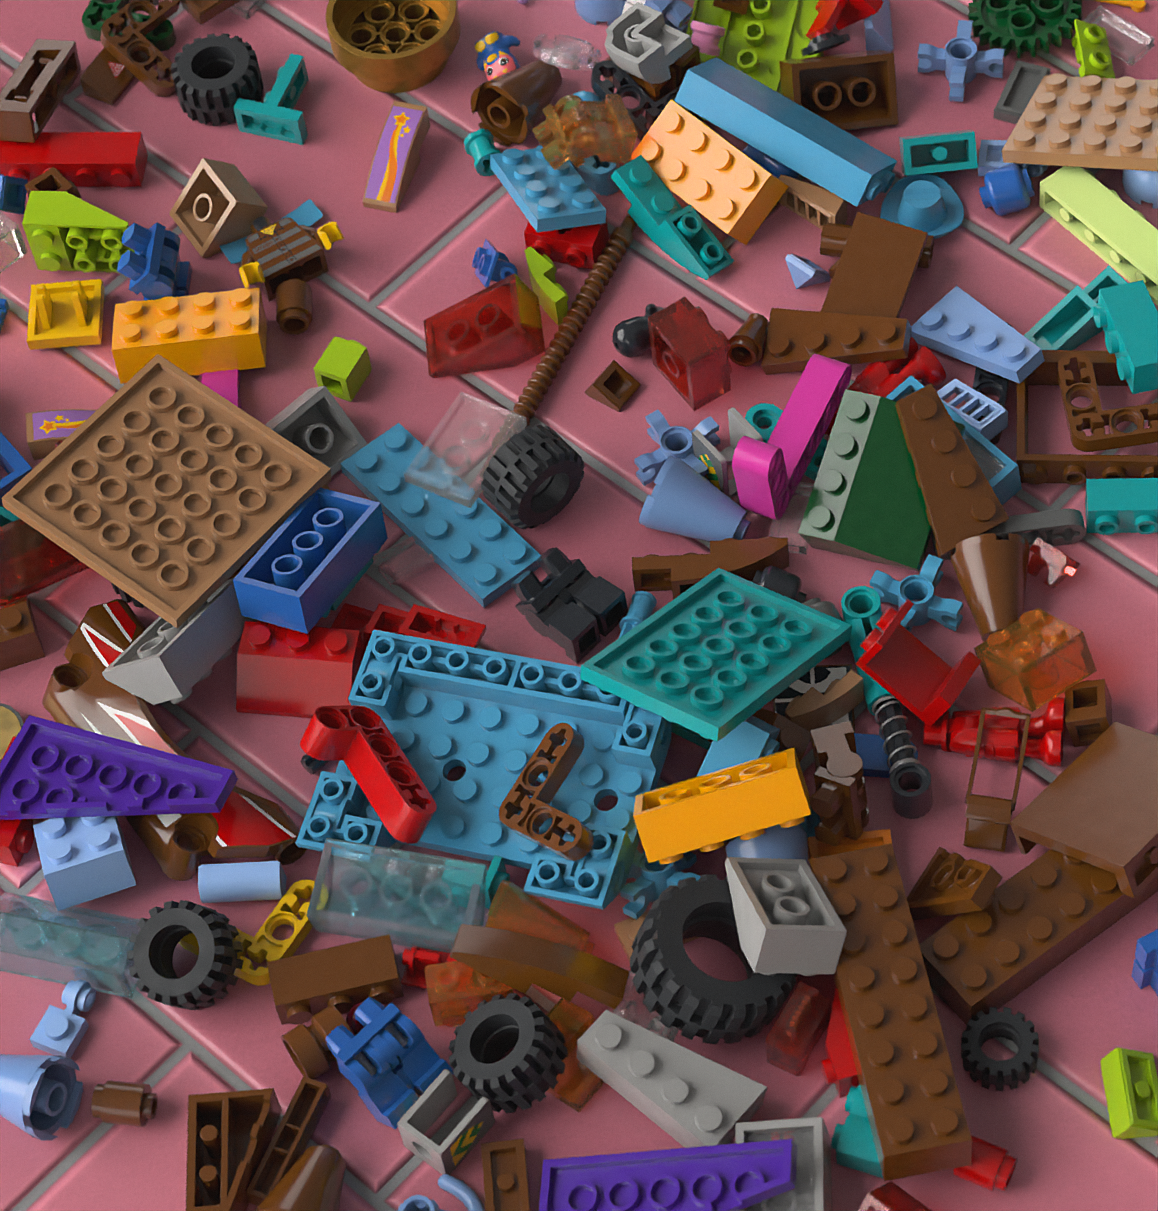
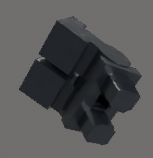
[511,547,628,663]

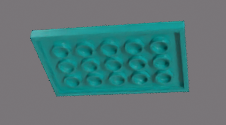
[580,568,852,742]

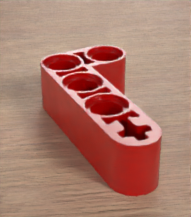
[300,705,437,844]

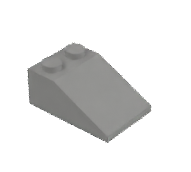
[725,857,847,976]

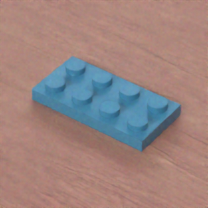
[490,144,606,232]

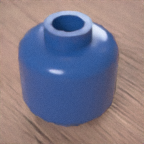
[979,163,1036,216]

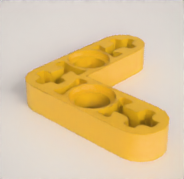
[179,879,326,986]

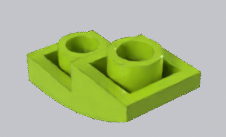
[525,246,569,326]

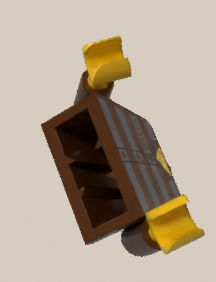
[239,217,345,301]

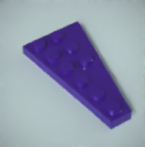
[0,715,238,820]
[539,1139,798,1211]

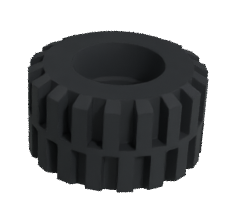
[171,33,264,126]
[481,425,585,529]
[127,900,243,1010]
[449,993,567,1113]

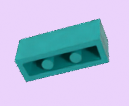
[1093,280,1158,394]

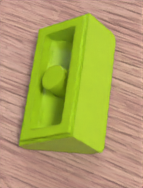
[1100,1047,1158,1139]

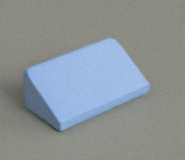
[864,0,893,52]

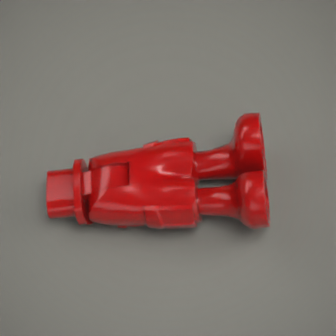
[825,337,947,437]
[923,697,1065,768]

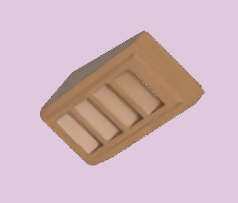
[778,174,848,230]

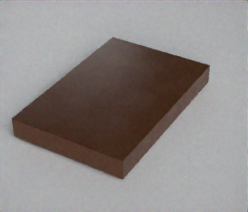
[820,212,928,318]

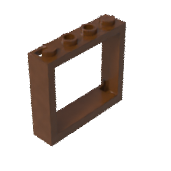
[1016,350,1158,485]

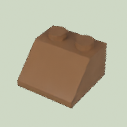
[169,158,268,258]

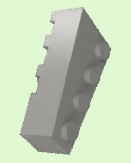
[576,1010,767,1148]

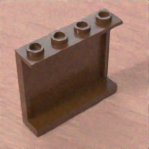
[1010,722,1158,898]

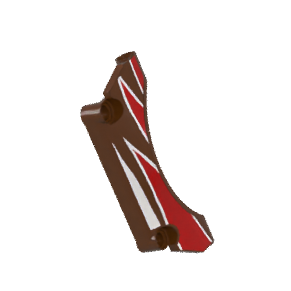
[42,599,307,881]

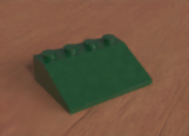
[798,389,965,572]

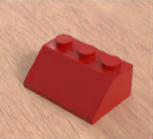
[236,621,365,718]

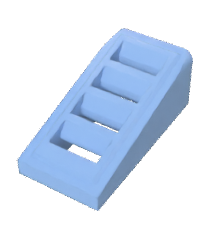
[937,379,1008,441]

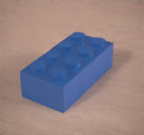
[233,488,388,634]

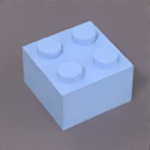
[33,816,136,911]

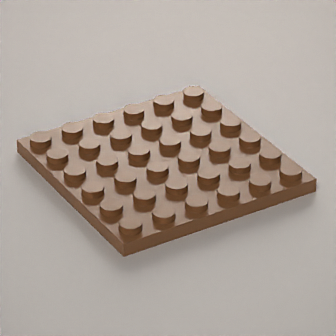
[1,354,331,629]

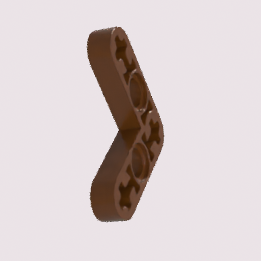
[100,0,181,97]
[1058,353,1158,452]
[499,723,594,861]

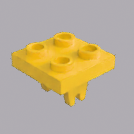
[27,279,105,350]

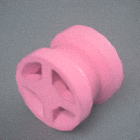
[690,20,726,56]

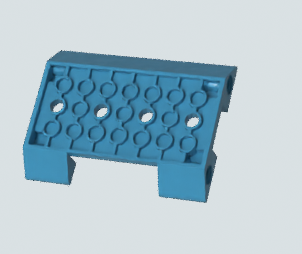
[295,629,672,910]

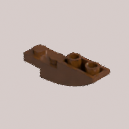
[632,536,789,600]

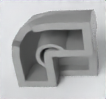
[605,2,693,84]

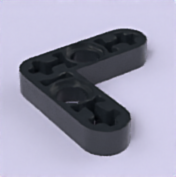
[590,60,699,140]

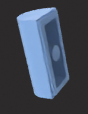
[198,861,287,903]

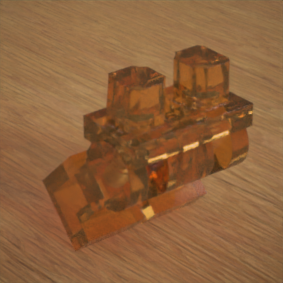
[532,94,638,170]

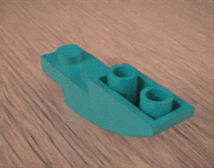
[611,155,734,280]

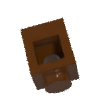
[1065,679,1112,747]

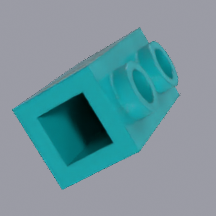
[1085,478,1158,535]

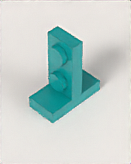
[234,54,309,145]

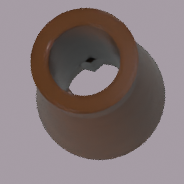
[727,313,769,367]

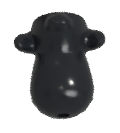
[612,304,676,358]

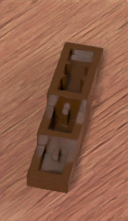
[449,924,630,1010]

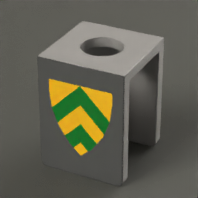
[692,407,763,498]
[397,1069,495,1175]

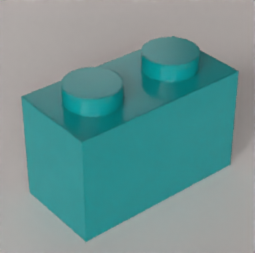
[899,130,978,176]

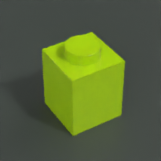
[313,336,372,402]

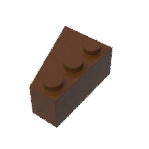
[186,1088,282,1211]

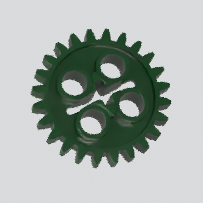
[968,0,1083,58]

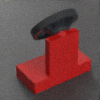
[801,0,884,57]

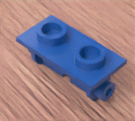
[472,239,518,288]

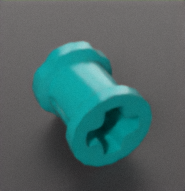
[464,129,502,176]

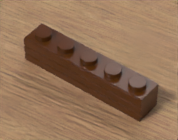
[246,1076,331,1206]

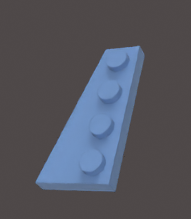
[911,286,1045,384]

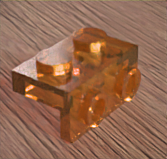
[425,961,515,1027]

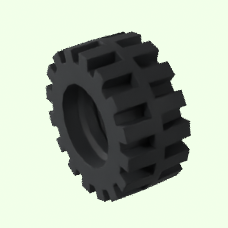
[961,1007,1039,1091]

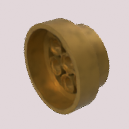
[326,0,461,93]

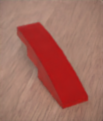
[330,603,486,650]

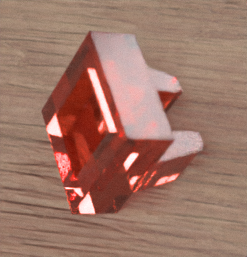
[1028,537,1080,588]

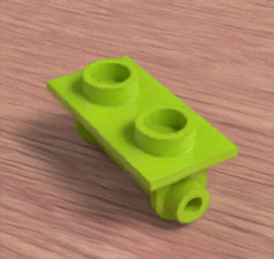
[1072,19,1115,78]

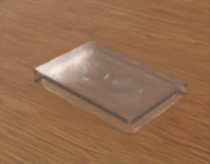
[404,392,527,508]

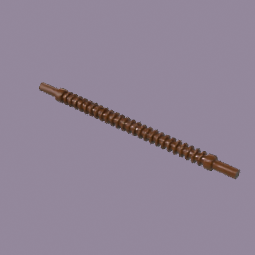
[479,213,637,481]

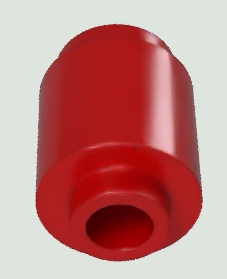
[953,1134,1017,1192]

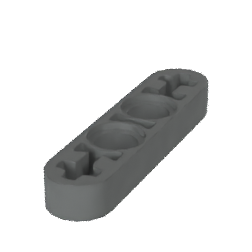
[931,509,1086,560]

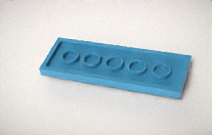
[340,423,541,608]

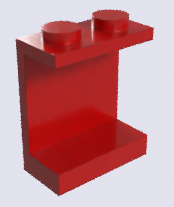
[856,599,981,727]

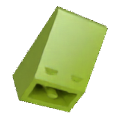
[22,191,135,273]

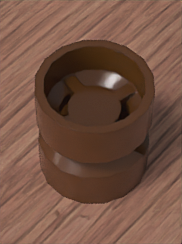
[281,1004,353,1080]

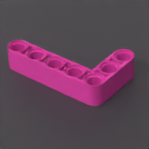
[732,354,852,520]

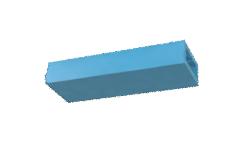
[674,57,897,207]

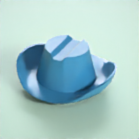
[880,174,964,240]

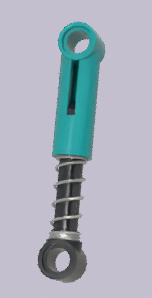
[841,586,933,819]

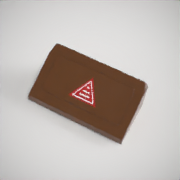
[80,34,150,106]

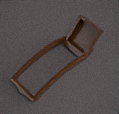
[963,707,1031,852]

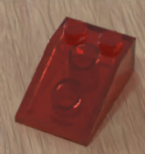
[423,273,545,379]

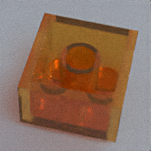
[974,608,1097,712]

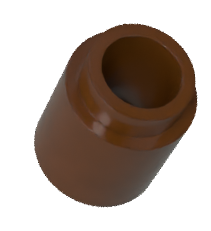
[276,279,313,335]
[91,1080,158,1127]

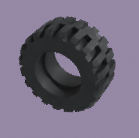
[630,875,798,1044]

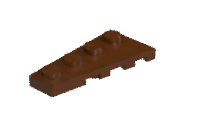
[761,308,912,375]
[895,383,1009,558]

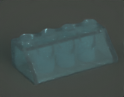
[306,838,487,953]
[0,892,141,999]

